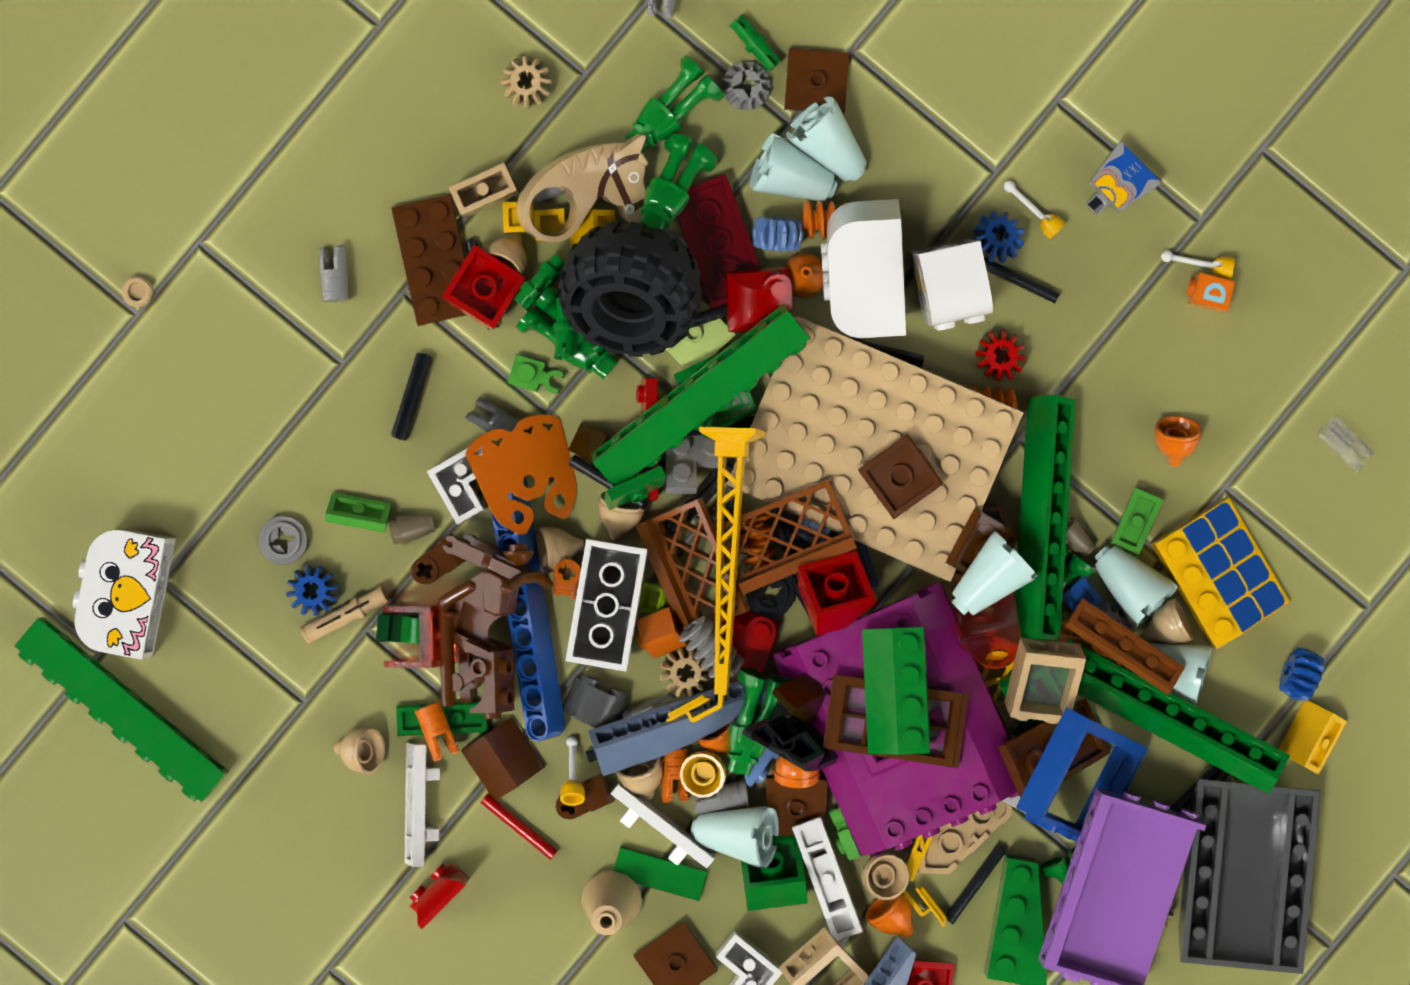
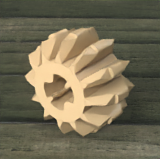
[500,56,552,109]
[660,648,711,698]

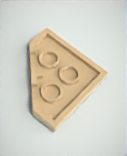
[918,801,1012,874]

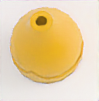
[680,751,726,798]

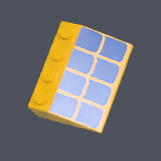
[1150,497,1290,649]

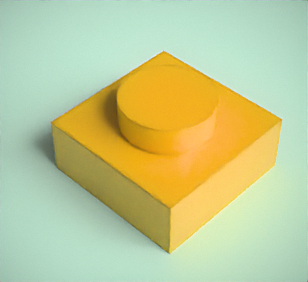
[502,201,534,234]
[534,208,567,242]

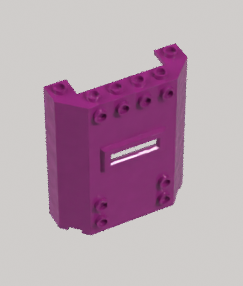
[772,580,1019,857]

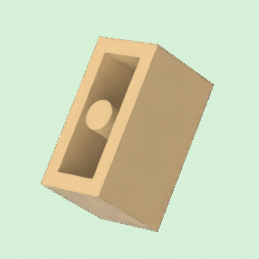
[449,163,519,219]

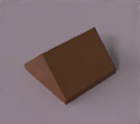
[461,717,545,801]

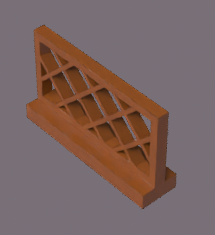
[715,480,857,595]
[636,497,750,633]
[1060,598,1185,695]

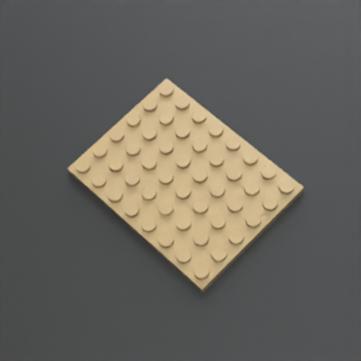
[726,316,1024,582]

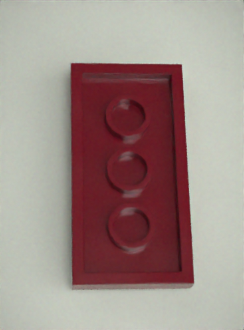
[677,174,761,309]

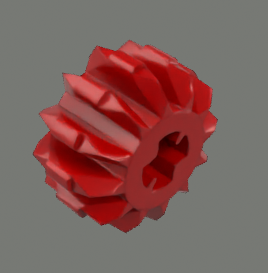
[975,330,1027,382]

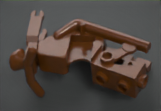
[438,534,553,719]

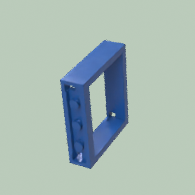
[1016,707,1148,842]

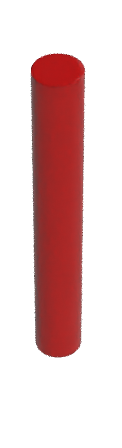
[480,794,558,860]

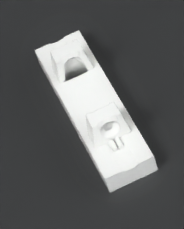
[404,742,440,867]
[611,781,715,869]
[792,816,863,941]

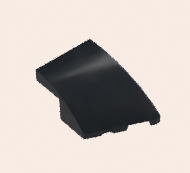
[742,715,839,771]

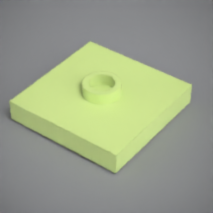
[665,299,736,369]

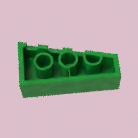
[984,854,1047,985]

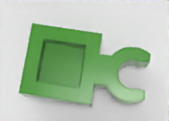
[507,354,564,394]
[829,806,861,861]

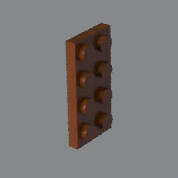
[391,194,467,326]
[998,698,1110,798]

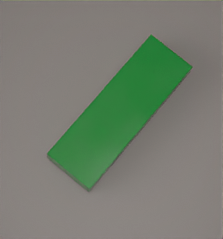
[396,702,489,736]
[613,846,707,901]

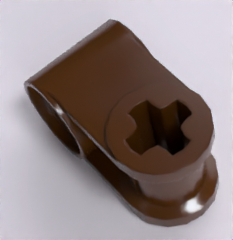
[411,533,466,585]
[555,773,615,820]

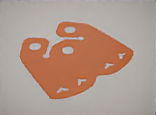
[465,415,577,535]

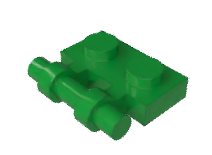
[514,254,564,311]

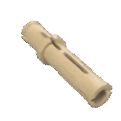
[300,586,390,644]

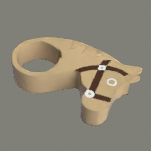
[517,134,648,243]

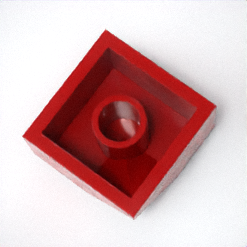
[798,551,876,636]

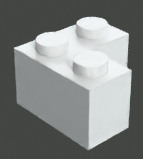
[427,446,486,525]
[716,929,782,985]

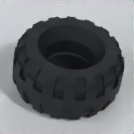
[558,221,703,357]

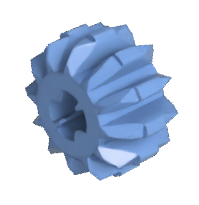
[752,216,803,252]

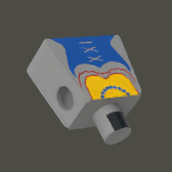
[1085,141,1161,216]

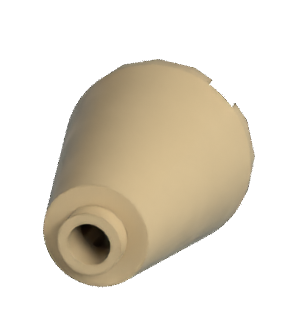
[581,870,642,935]

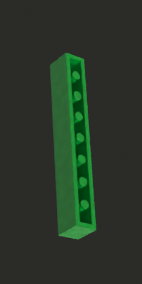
[591,303,810,487]
[1011,395,1076,642]
[14,617,229,802]
[1052,640,1290,794]

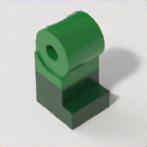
[376,613,435,644]

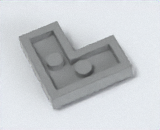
[665,435,727,494]

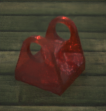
[952,588,1021,669]
[382,604,456,668]

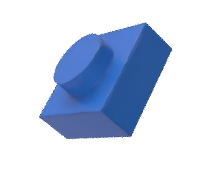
[1062,577,1103,612]

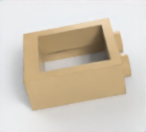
[778,927,869,985]

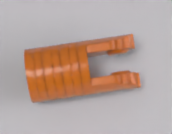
[553,559,581,600]
[414,701,459,762]
[661,747,689,803]

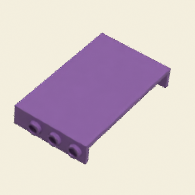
[1038,787,1206,985]

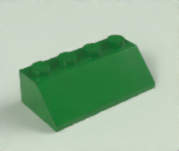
[862,626,931,755]

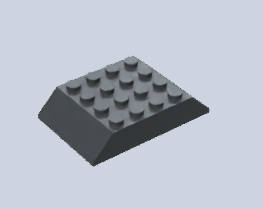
[1178,779,1321,974]

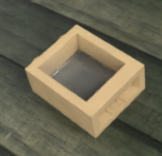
[1004,637,1086,724]

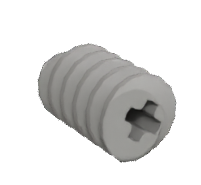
[678,616,744,678]

